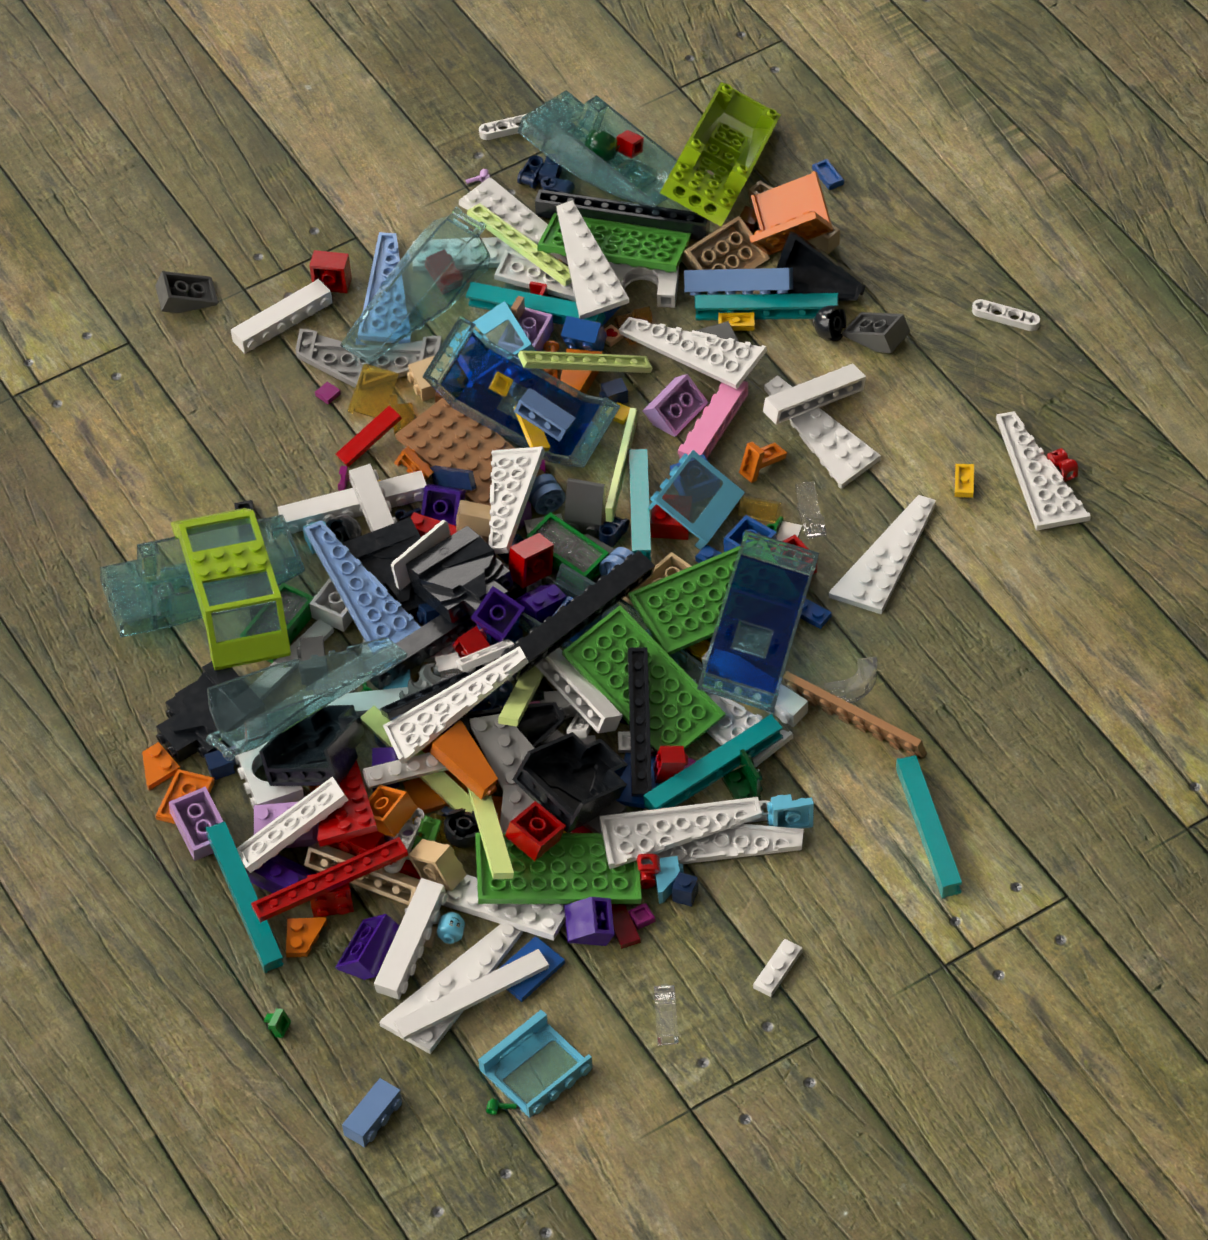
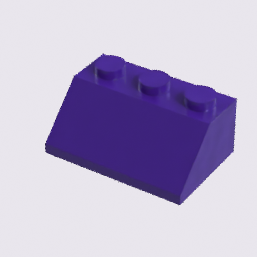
[246,854,317,906]
[335,914,399,980]

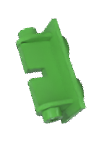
[411,815,442,850]

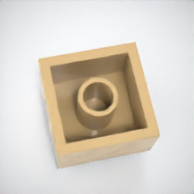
[408,839,467,891]

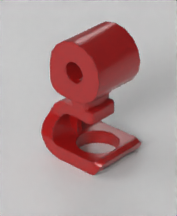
[1047,448,1078,482]
[637,854,661,889]

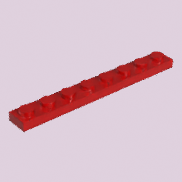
[251,837,409,923]

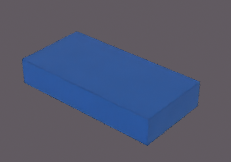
[812,159,844,190]

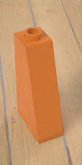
[557,349,602,411]
[430,721,498,800]

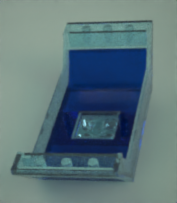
[423,316,621,468]
[697,530,819,713]

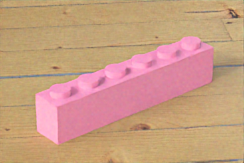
[678,381,748,459]

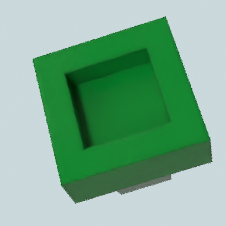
[263,1008,291,1038]

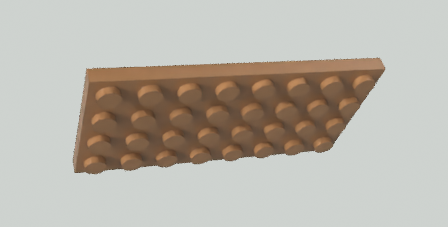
[395,393,545,506]

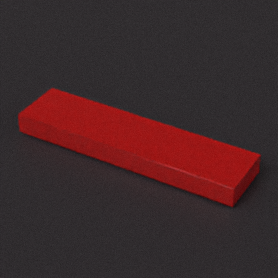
[335,405,402,467]

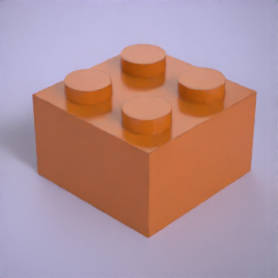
[369,785,418,837]

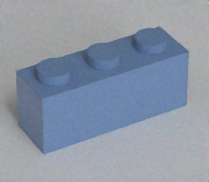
[514,388,576,442]
[342,1078,402,1148]

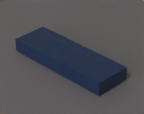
[430,466,476,490]

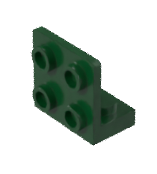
[722,749,763,801]

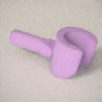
[466,169,490,184]

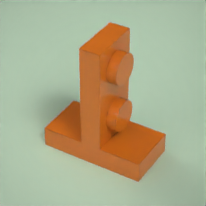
[739,442,787,483]

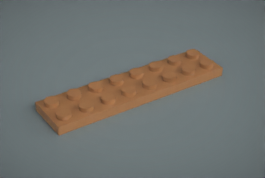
[783,671,927,759]

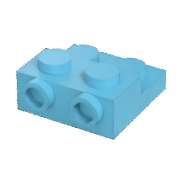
[767,794,814,829]

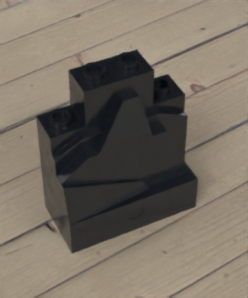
[342,517,426,619]
[406,526,514,624]
[156,661,269,762]
[259,705,365,786]
[512,732,628,833]

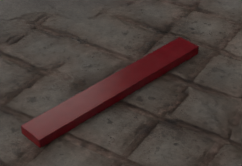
[570,826,641,949]

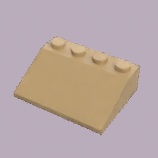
[682,216,770,292]

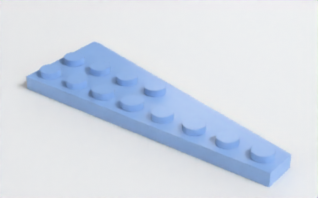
[358,232,411,344]
[304,520,421,657]

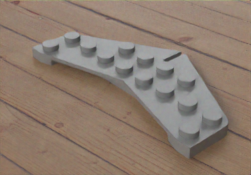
[296,329,442,390]
[469,714,535,833]

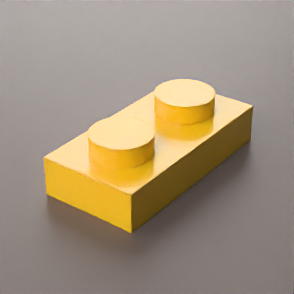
[718,313,754,331]
[954,464,974,498]

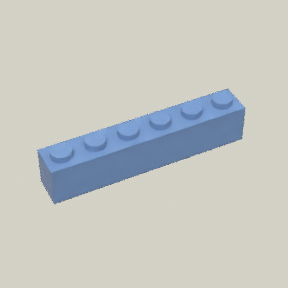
[684,268,793,295]

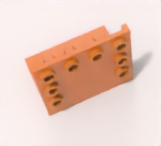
[749,171,833,255]

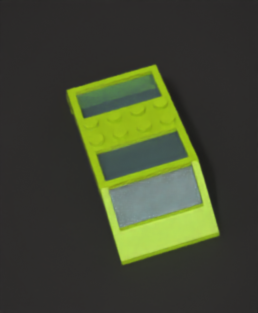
[171,508,291,671]

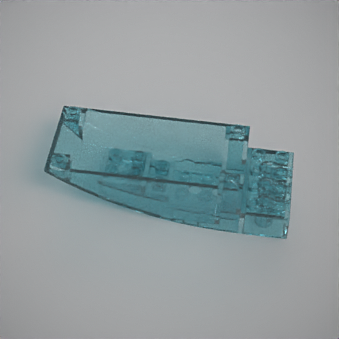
[517,90,677,207]
[100,514,305,638]

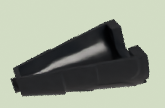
[770,231,866,301]
[458,702,566,782]

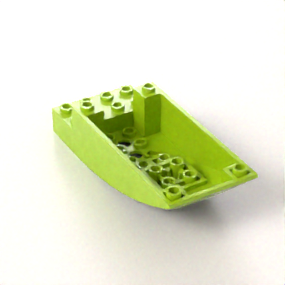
[660,82,781,227]

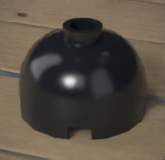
[813,305,846,341]
[326,515,362,543]
[444,808,480,848]

